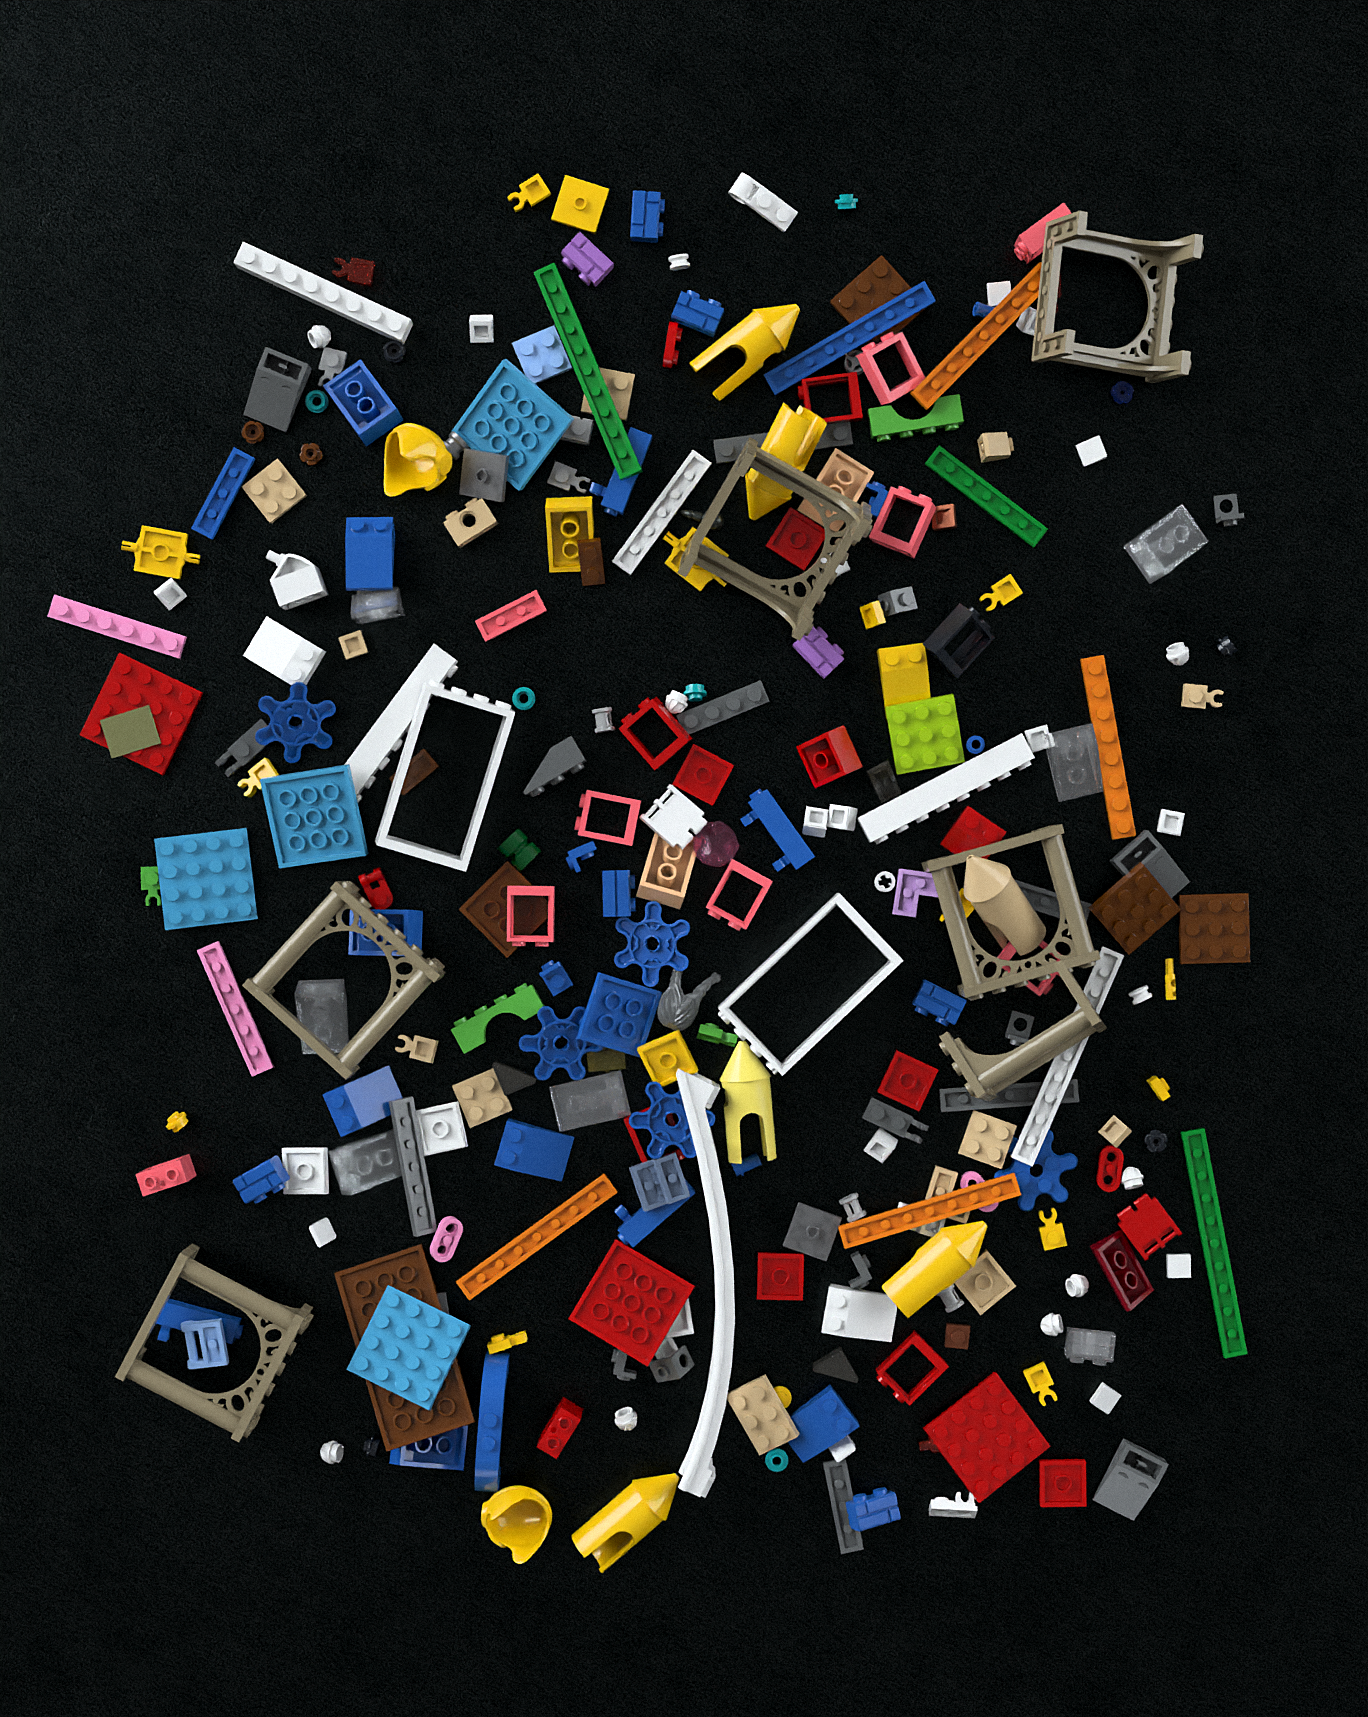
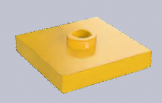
[551,175,609,234]
[637,1030,699,1087]

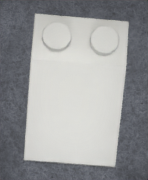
[243,616,326,685]
[821,1283,897,1342]

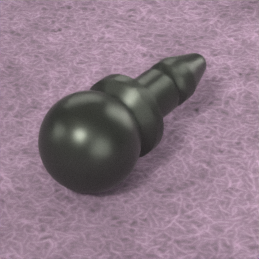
[681,510,724,531]

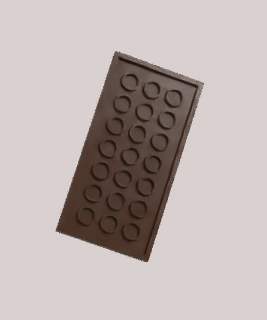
[334,1244,476,1452]

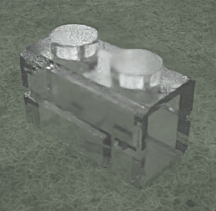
[1064,1327,1116,1366]

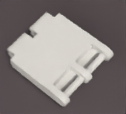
[639,784,707,850]

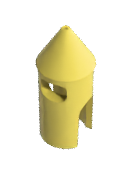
[720,1041,777,1164]

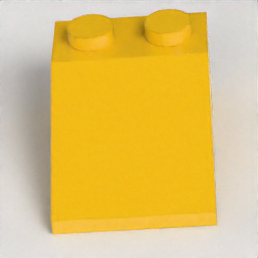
[545,496,594,573]
[877,643,931,719]

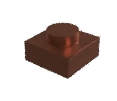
[932,504,957,531]
[944,1323,970,1349]

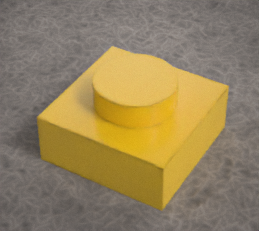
[860,600,886,629]
[1146,1076,1170,1101]

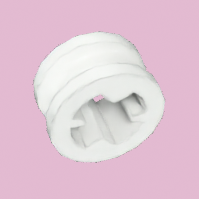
[668,254,690,270]
[874,871,895,892]
[1129,985,1152,1004]

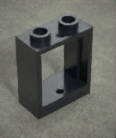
[923,604,995,679]

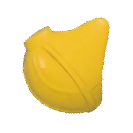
[384,423,452,497]
[481,1486,552,1564]

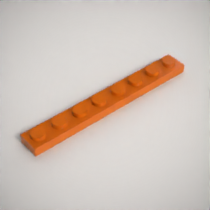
[910,262,1042,410]
[1080,655,1136,840]
[838,1172,1021,1249]
[456,1173,618,1300]

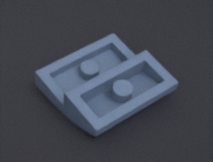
[629,1152,690,1212]

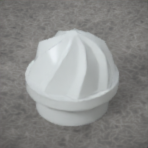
[308,325,331,348]
[1166,642,1189,665]
[665,690,688,714]
[1121,1167,1144,1190]
[1065,1274,1089,1297]
[1040,1313,1063,1336]
[615,1407,637,1431]
[320,1441,344,1464]

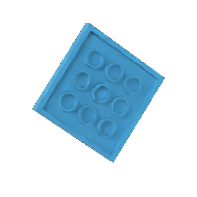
[452,359,574,491]
[260,764,369,868]
[154,828,258,930]
[346,1285,471,1410]

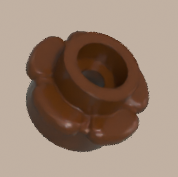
[242,421,264,444]
[300,443,322,466]

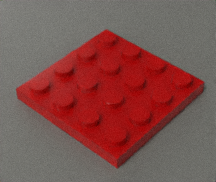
[80,653,203,775]
[568,1239,695,1367]
[923,1372,1050,1503]

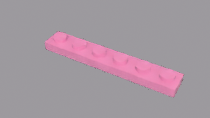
[47,595,187,659]
[197,941,274,1076]

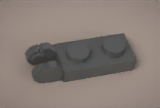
[215,719,268,777]
[862,1097,929,1144]

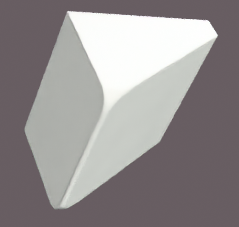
[1016,307,1037,336]
[469,315,494,343]
[1076,435,1107,467]
[827,804,857,831]
[802,806,829,837]
[864,1128,898,1163]
[309,1218,336,1247]
[1089,1382,1121,1414]
[829,1435,856,1462]

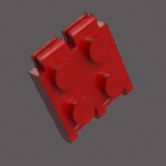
[1117,1193,1182,1261]

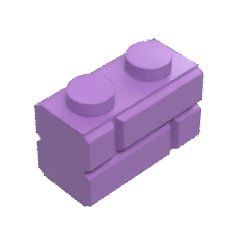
[561,232,614,287]
[792,626,844,679]

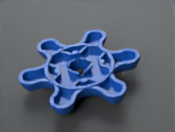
[255,682,336,763]
[614,901,690,987]
[519,1006,603,1080]
[629,1081,715,1159]
[994,1129,1078,1211]

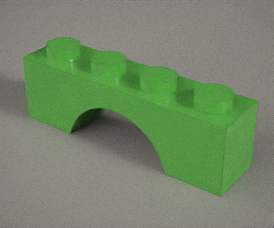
[867,394,964,442]
[451,983,545,1054]

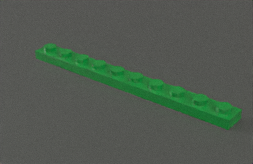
[534,263,643,481]
[1181,1128,1247,1358]

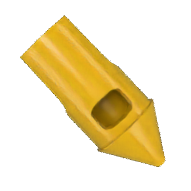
[690,304,800,401]
[745,402,827,520]
[882,1221,987,1318]
[571,1473,680,1573]

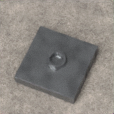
[459,448,509,502]
[783,1202,842,1261]

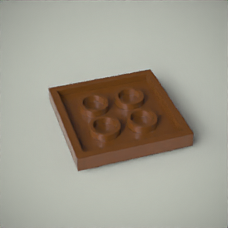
[830,255,927,345]
[459,861,556,958]
[1088,862,1181,955]
[1178,893,1250,964]

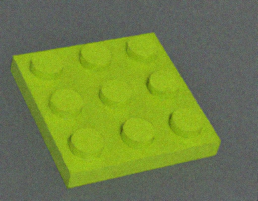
[885,694,965,775]

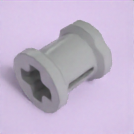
[592,707,615,733]
[839,1193,866,1222]
[937,1284,964,1313]

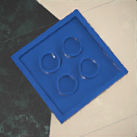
[577,972,662,1058]

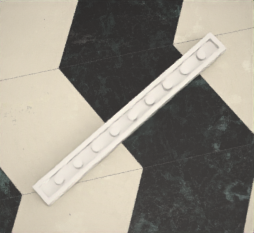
[1011,947,1124,1167]

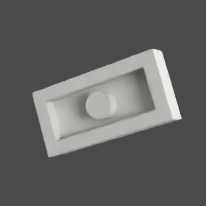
[929,1492,977,1518]

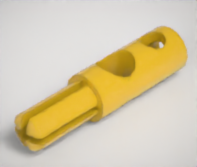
[1165,958,1176,1000]

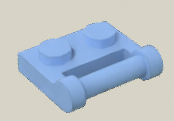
[181,1318,229,1369]

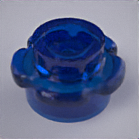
[1111,381,1134,404]

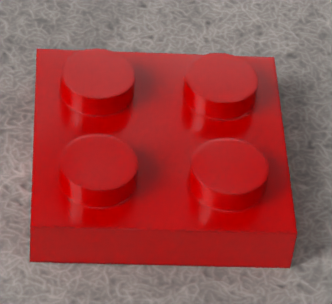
[765,507,825,571]
[672,744,734,806]
[877,1050,938,1111]
[757,1252,804,1300]
[1039,1459,1087,1507]

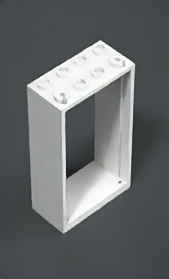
[375,680,515,872]
[718,893,903,1076]

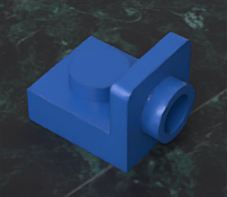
[865,481,889,520]
[566,841,597,873]
[539,960,573,996]

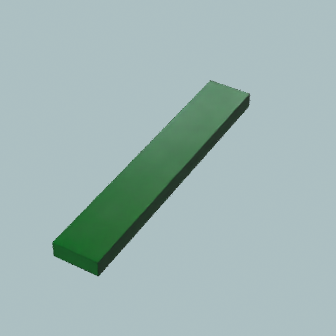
[925,445,1048,548]

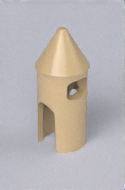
[963,855,1046,956]

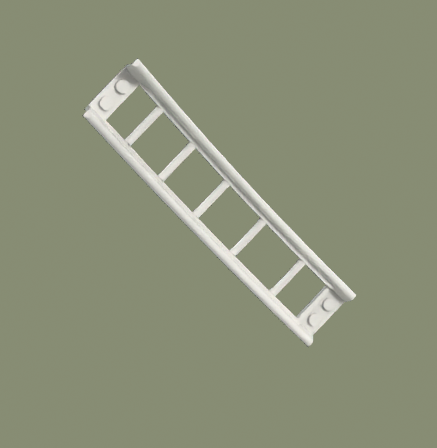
[676,1068,735,1498]

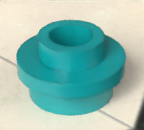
[835,194,858,209]
[305,390,329,413]
[684,684,707,702]
[512,687,535,710]
[765,1448,788,1472]

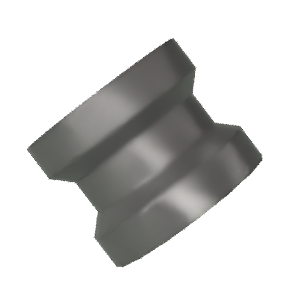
[443,431,469,460]

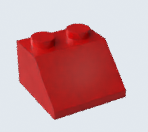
[796,725,863,788]
[940,806,1006,859]

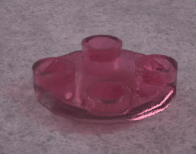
[693,821,739,867]

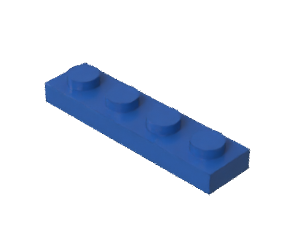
[191,447,255,540]

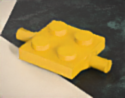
[121,525,200,580]
[663,527,729,592]

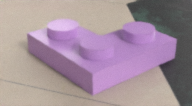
[892,869,938,917]

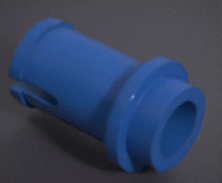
[972,301,996,319]
[966,735,985,754]
[731,1152,762,1176]

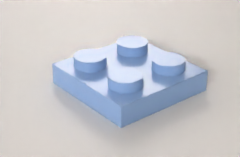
[512,325,572,384]

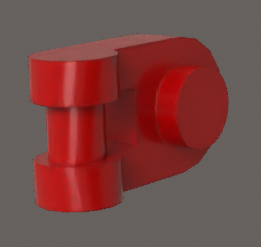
[358,867,393,910]

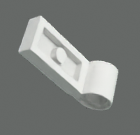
[728,173,798,232]

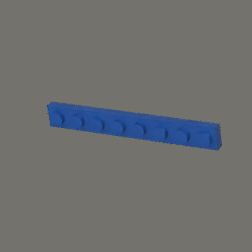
[764,281,936,395]

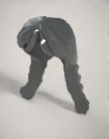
[657,968,721,1031]

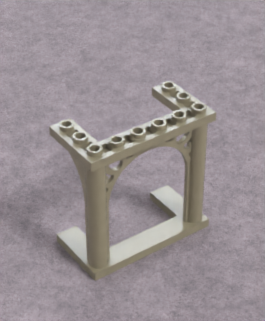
[1031,211,1204,383]
[678,437,873,641]
[922,824,1101,1001]
[242,881,446,1079]
[939,960,1107,1102]
[115,1244,314,1442]

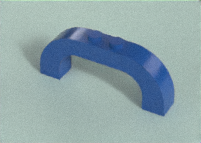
[475,1351,510,1492]

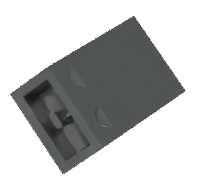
[243,347,312,432]
[524,736,587,797]
[1110,830,1190,898]
[1092,1438,1169,1521]

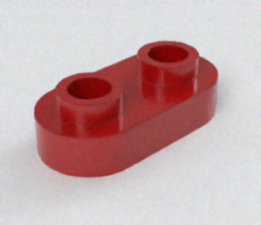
[663,321,682,368]
[1096,1145,1124,1192]

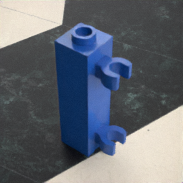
[589,427,652,517]
[740,789,815,872]
[614,1178,695,1247]
[156,1299,243,1344]

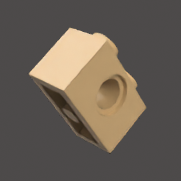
[443,498,498,548]

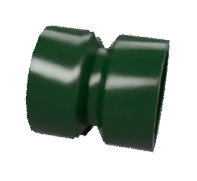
[498,828,541,872]

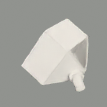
[266,550,329,610]

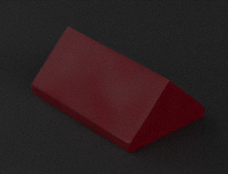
[1090,1230,1154,1312]

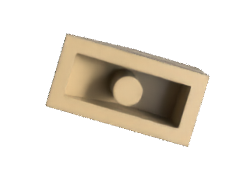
[977,432,1014,463]

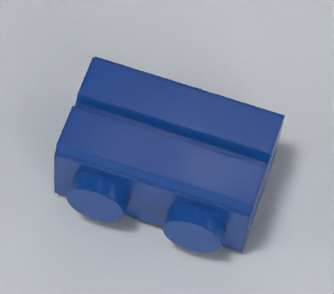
[630,190,665,243]
[671,290,724,337]
[602,870,636,917]
[912,979,967,1027]
[233,1155,290,1204]
[845,1487,901,1532]

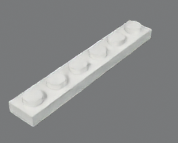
[612,450,712,575]

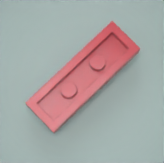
[475,590,547,642]

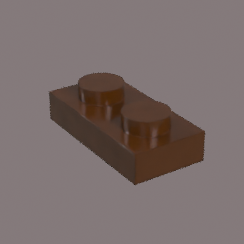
[577,538,605,586]
[389,749,439,796]

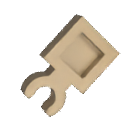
[1181,684,1223,709]
[395,1035,439,1063]

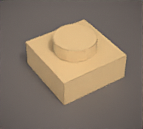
[339,630,368,660]
[1098,1115,1132,1148]

